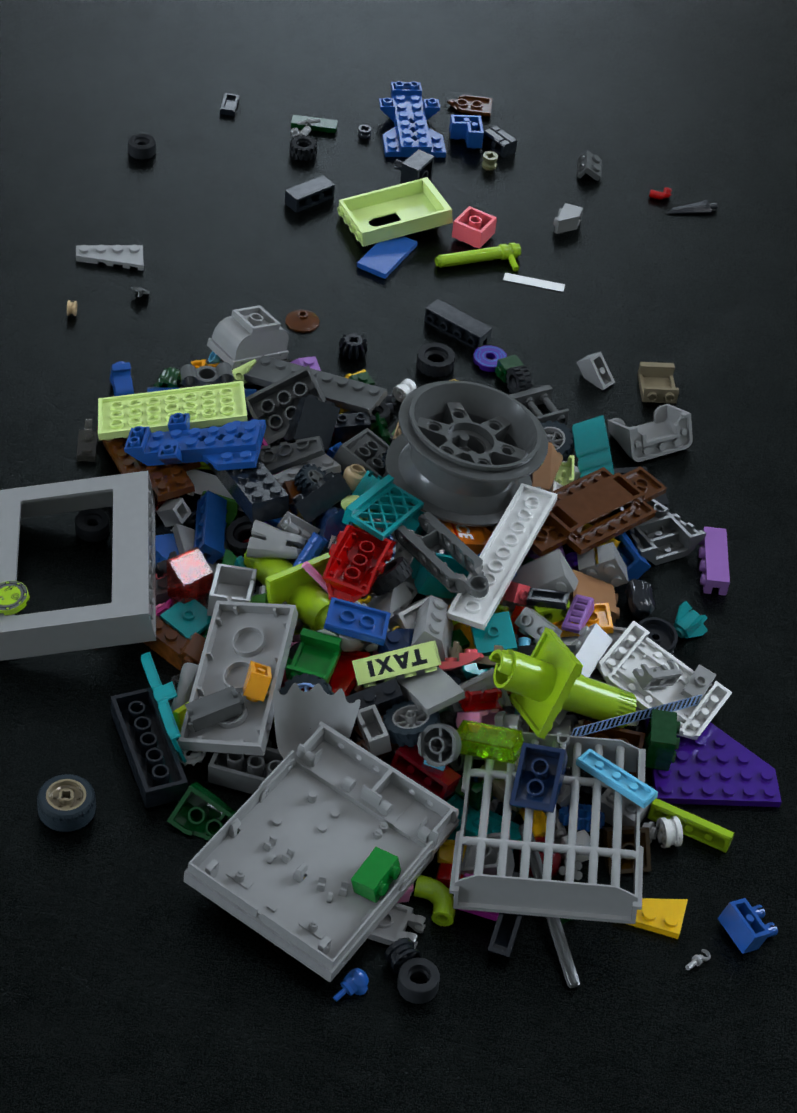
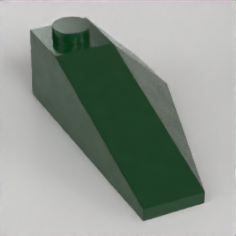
[167,782,239,841]

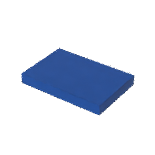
[323,597,391,646]

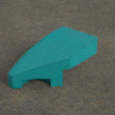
[462,662,494,680]

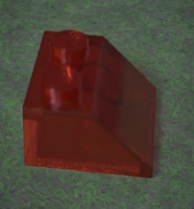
[167,547,213,604]

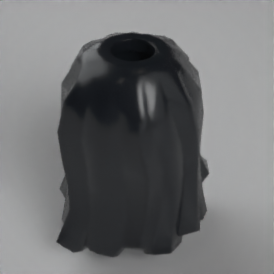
[624,578,655,619]

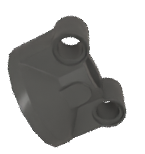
[180,362,234,388]

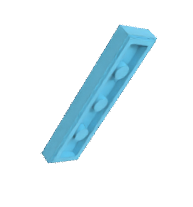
[576,748,658,809]

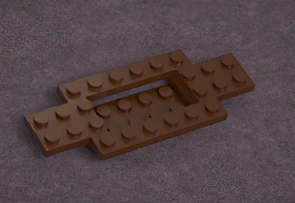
[96,426,201,502]
[530,466,667,557]

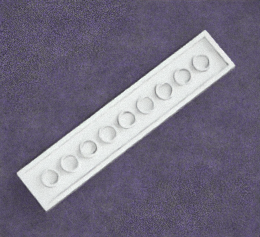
[446,483,558,630]

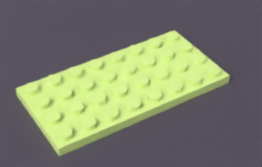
[98,381,248,441]

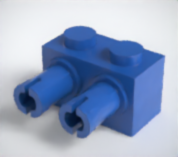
[718,898,778,954]

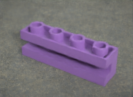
[698,527,730,595]

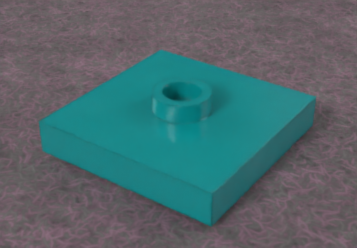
[160,595,212,639]
[470,611,517,656]

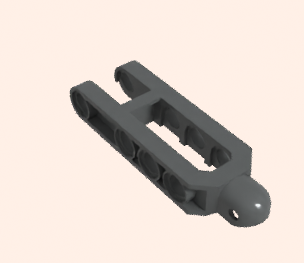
[394,511,489,598]

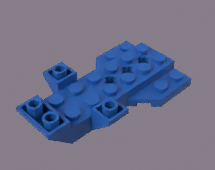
[379,81,446,158]
[124,413,266,471]

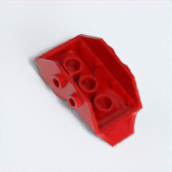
[322,524,396,603]

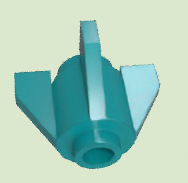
[673,601,708,638]

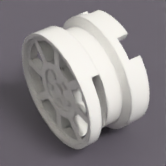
[656,816,683,848]

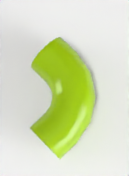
[414,875,455,926]

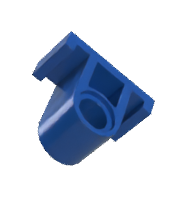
[110,361,134,396]

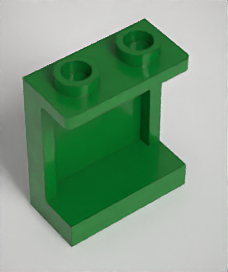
[285,628,342,683]

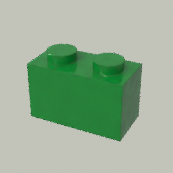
[351,847,401,903]

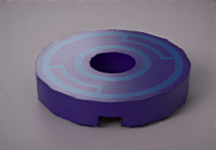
[473,345,507,372]

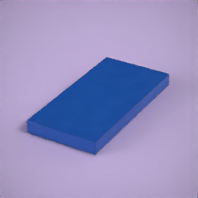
[357,236,418,279]

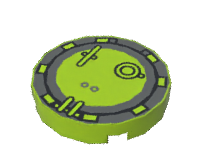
[0,581,30,615]

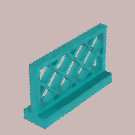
[342,474,424,541]

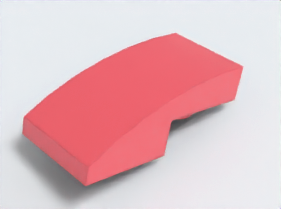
[439,649,484,671]

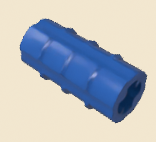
[293,532,328,567]

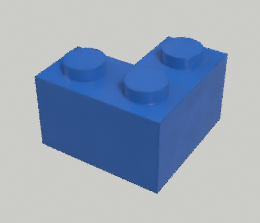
[449,115,484,149]

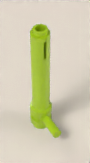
[435,242,521,271]

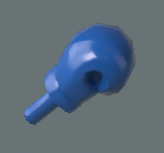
[333,968,369,1002]

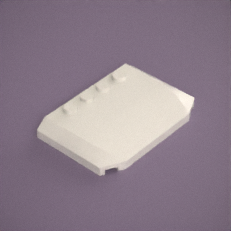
[596,621,732,740]

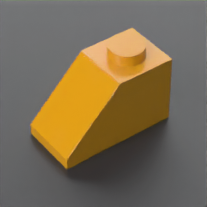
[243,661,272,702]

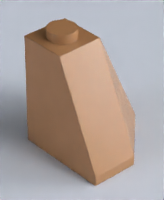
[530,442,563,491]

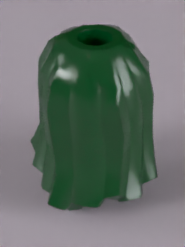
[153,367,182,388]

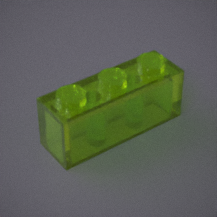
[457,720,524,764]

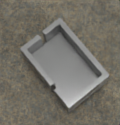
[207,563,257,616]

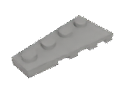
[76,245,144,271]

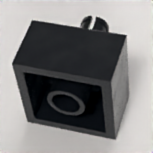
[393,149,435,184]

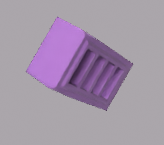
[561,594,594,634]

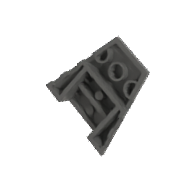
[619,499,706,565]

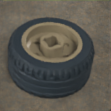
[37,774,96,832]

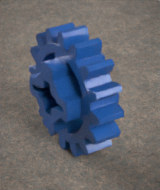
[558,803,605,832]

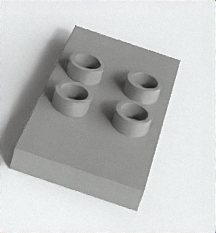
[178,601,298,756]

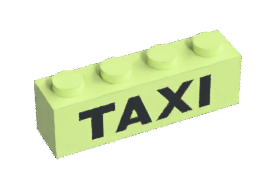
[352,640,441,688]

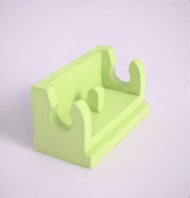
[554,455,574,486]

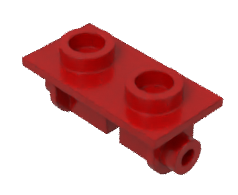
[458,688,502,713]

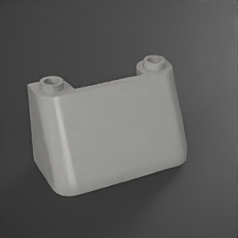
[608,404,693,462]

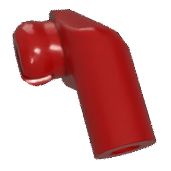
[649,187,672,200]

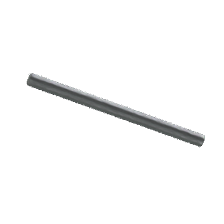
[518,824,580,988]

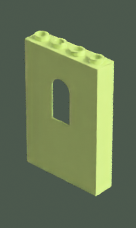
[337,177,453,247]

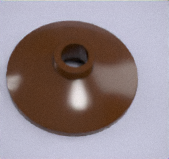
[286,310,320,333]

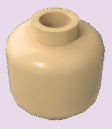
[343,464,366,493]

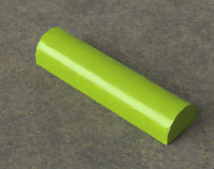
[647,798,735,853]

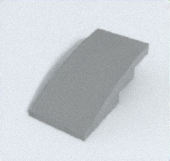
[396,666,465,716]

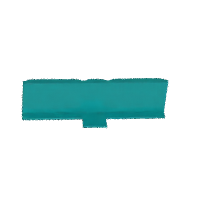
[572,415,614,478]
[141,652,187,763]

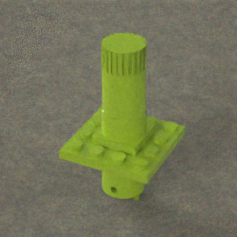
[243,550,330,641]
[489,627,637,739]

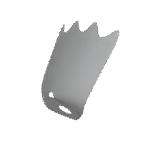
[273,683,360,759]

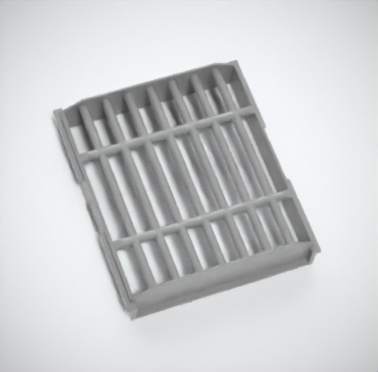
[449,730,646,924]

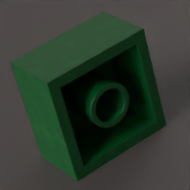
[645,709,680,771]

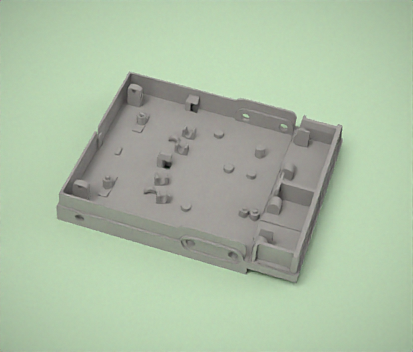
[184,721,460,982]

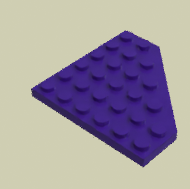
[644,718,782,807]

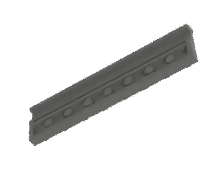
[244,355,388,416]

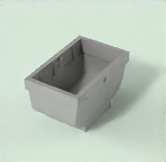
[207,305,289,369]

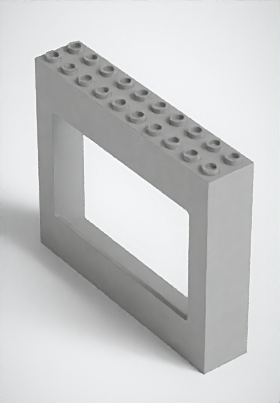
[0,471,156,661]

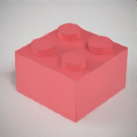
[452,206,497,249]

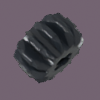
[339,332,368,360]

